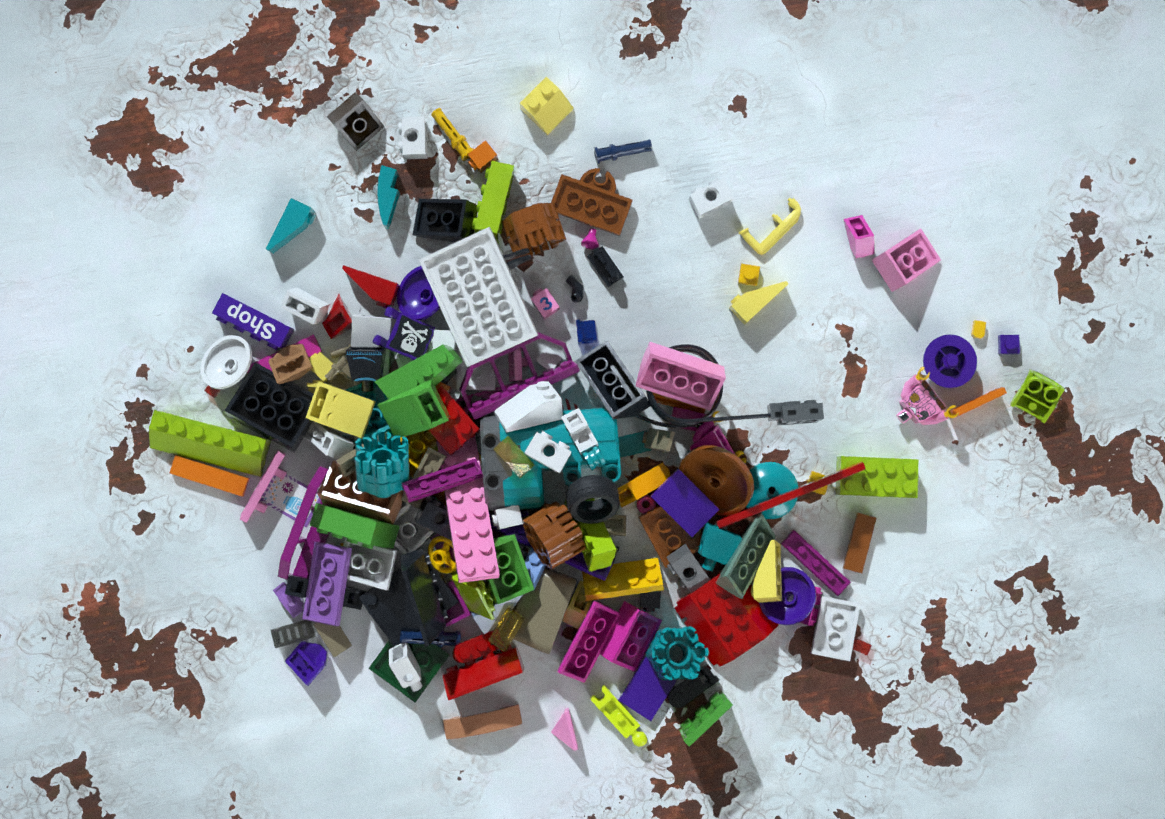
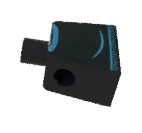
[346,347,386,392]

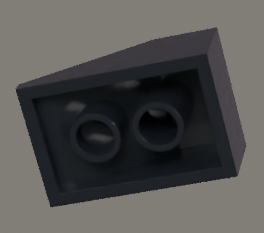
[412,199,477,243]

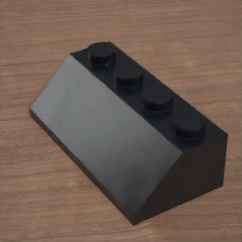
[575,341,651,419]

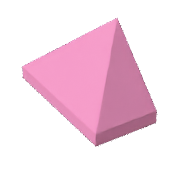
[551,708,578,750]

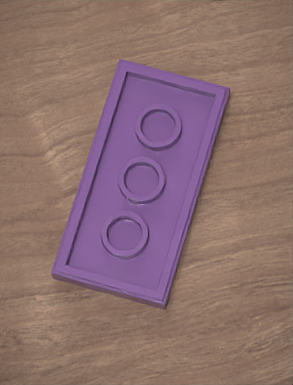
[302,542,352,626]

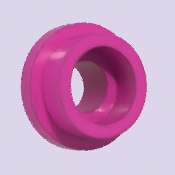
[636,495,656,514]

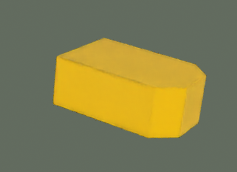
[971,320,986,339]

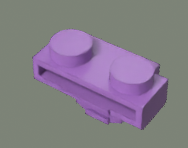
[273,582,305,618]

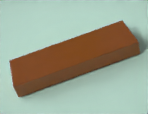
[842,513,877,574]

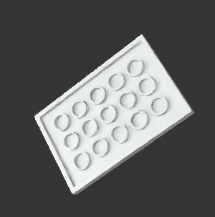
[419,227,538,367]

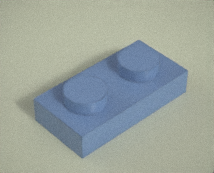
[525,548,546,591]

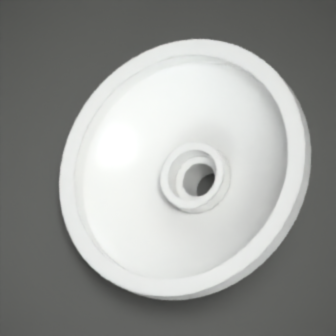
[201,335,252,389]

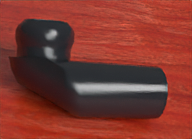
[565,275,584,303]

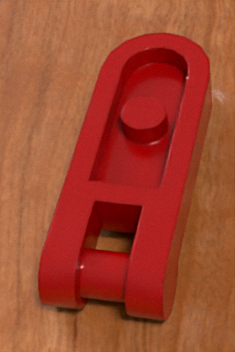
[452,627,506,663]

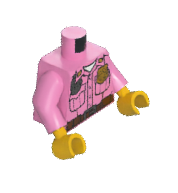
[896,367,959,425]

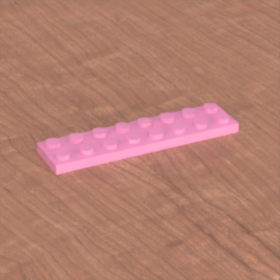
[436,435,500,583]

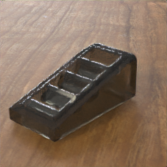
[271,620,316,648]

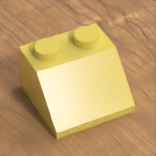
[520,76,574,135]

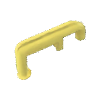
[739,198,801,255]

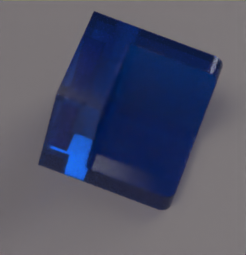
[576,319,597,345]

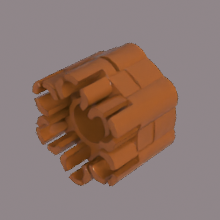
[502,203,566,258]
[522,501,586,569]

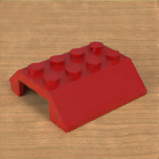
[674,569,779,667]

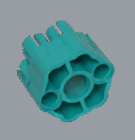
[355,430,410,498]
[646,626,709,680]

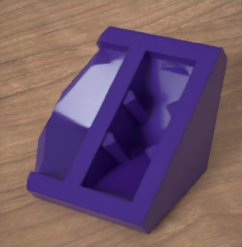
[285,641,327,686]

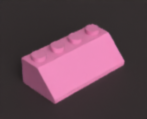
[635,342,726,411]

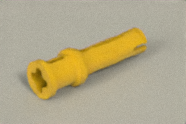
[431,108,474,161]

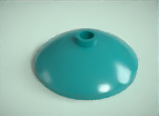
[746,462,798,519]

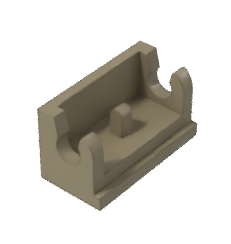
[313,622,352,657]

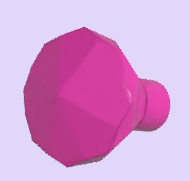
[581,228,599,250]

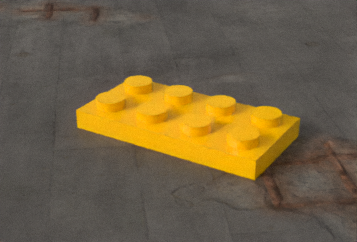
[582,558,664,601]

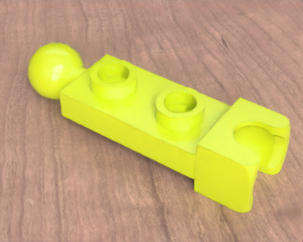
[590,685,647,747]

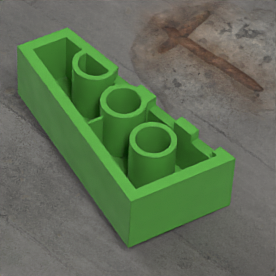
[375,344,463,399]
[310,503,400,549]

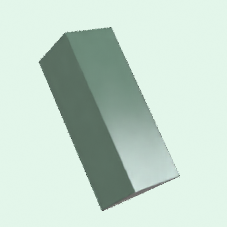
[716,513,776,599]

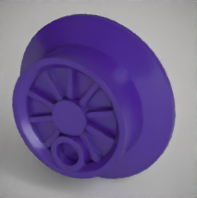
[923,334,977,388]

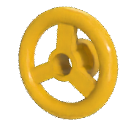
[428,536,457,574]

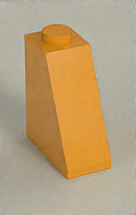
[618,463,671,508]

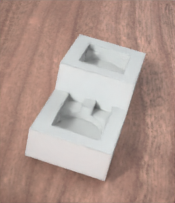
[561,408,598,455]

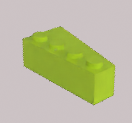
[472,161,514,246]
[564,498,616,572]

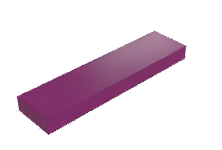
[402,458,483,503]
[780,530,851,596]

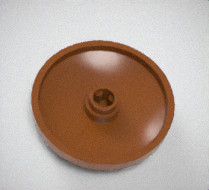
[679,445,754,516]

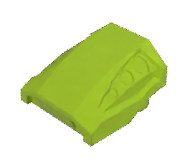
[1010,370,1065,424]

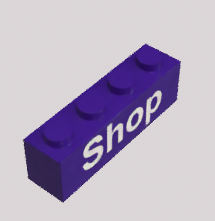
[212,293,294,350]

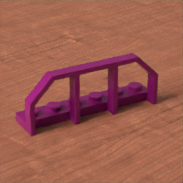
[459,333,580,420]
[277,466,330,580]

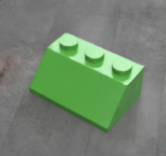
[486,535,534,605]

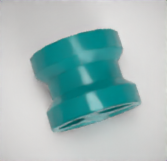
[582,446,606,471]

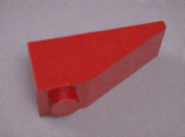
[342,265,400,309]

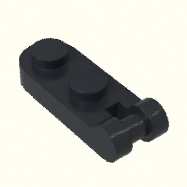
[668,664,719,708]

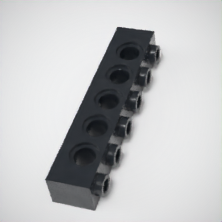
[414,499,528,562]

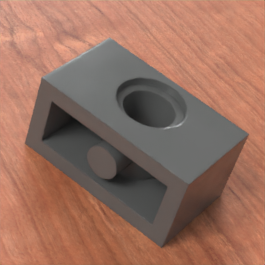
[666,544,710,593]

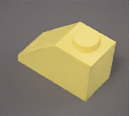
[562,580,592,629]

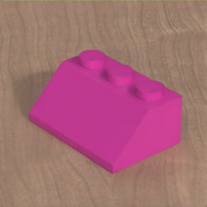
[600,601,662,672]

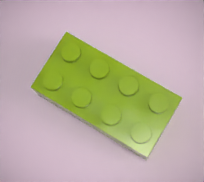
[835,456,919,498]

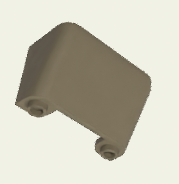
[504,567,577,655]

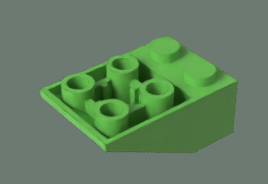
[378,380,449,438]

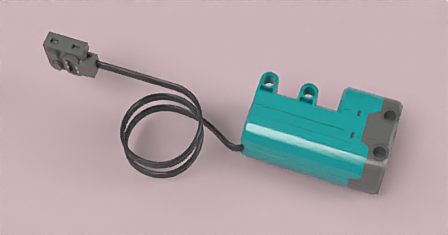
[480,344,824,512]

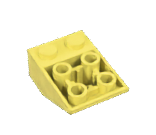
[306,381,375,439]

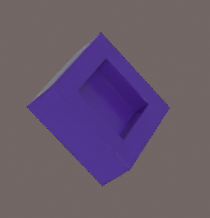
[998,335,1020,354]

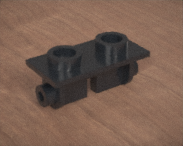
[587,246,624,287]

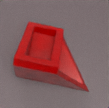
[322,293,352,339]

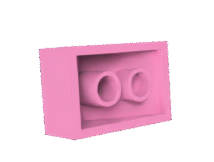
[872,228,941,292]

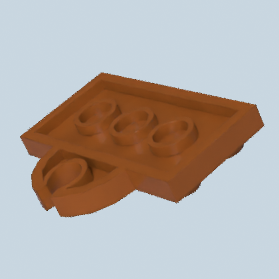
[551,168,633,236]

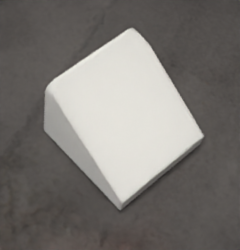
[536,347,562,370]

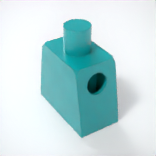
[698,522,742,571]

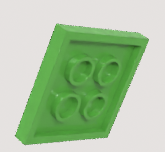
[679,690,733,747]

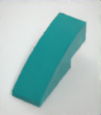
[377,165,400,229]

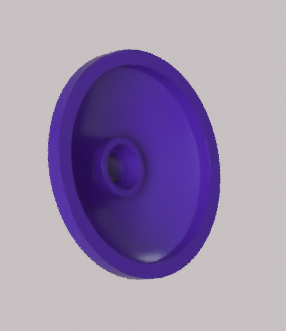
[397,266,440,320]
[759,567,816,625]

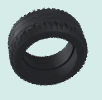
[566,475,620,524]

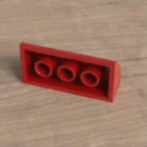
[442,645,525,701]

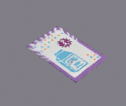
[259,474,321,527]

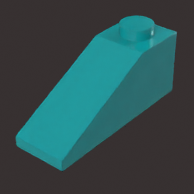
[266,198,315,254]

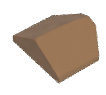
[268,344,313,384]

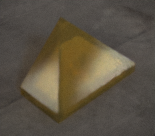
[494,436,535,478]

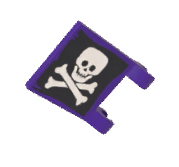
[372,307,435,360]

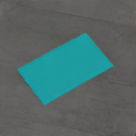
[618,430,652,458]

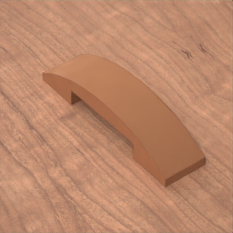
[443,704,522,740]

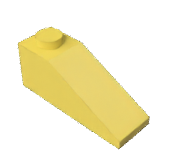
[729,281,789,325]
[751,540,782,603]

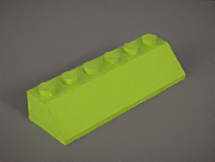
[149,410,271,477]

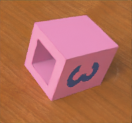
[531,288,560,320]

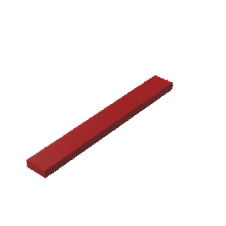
[717,461,866,529]

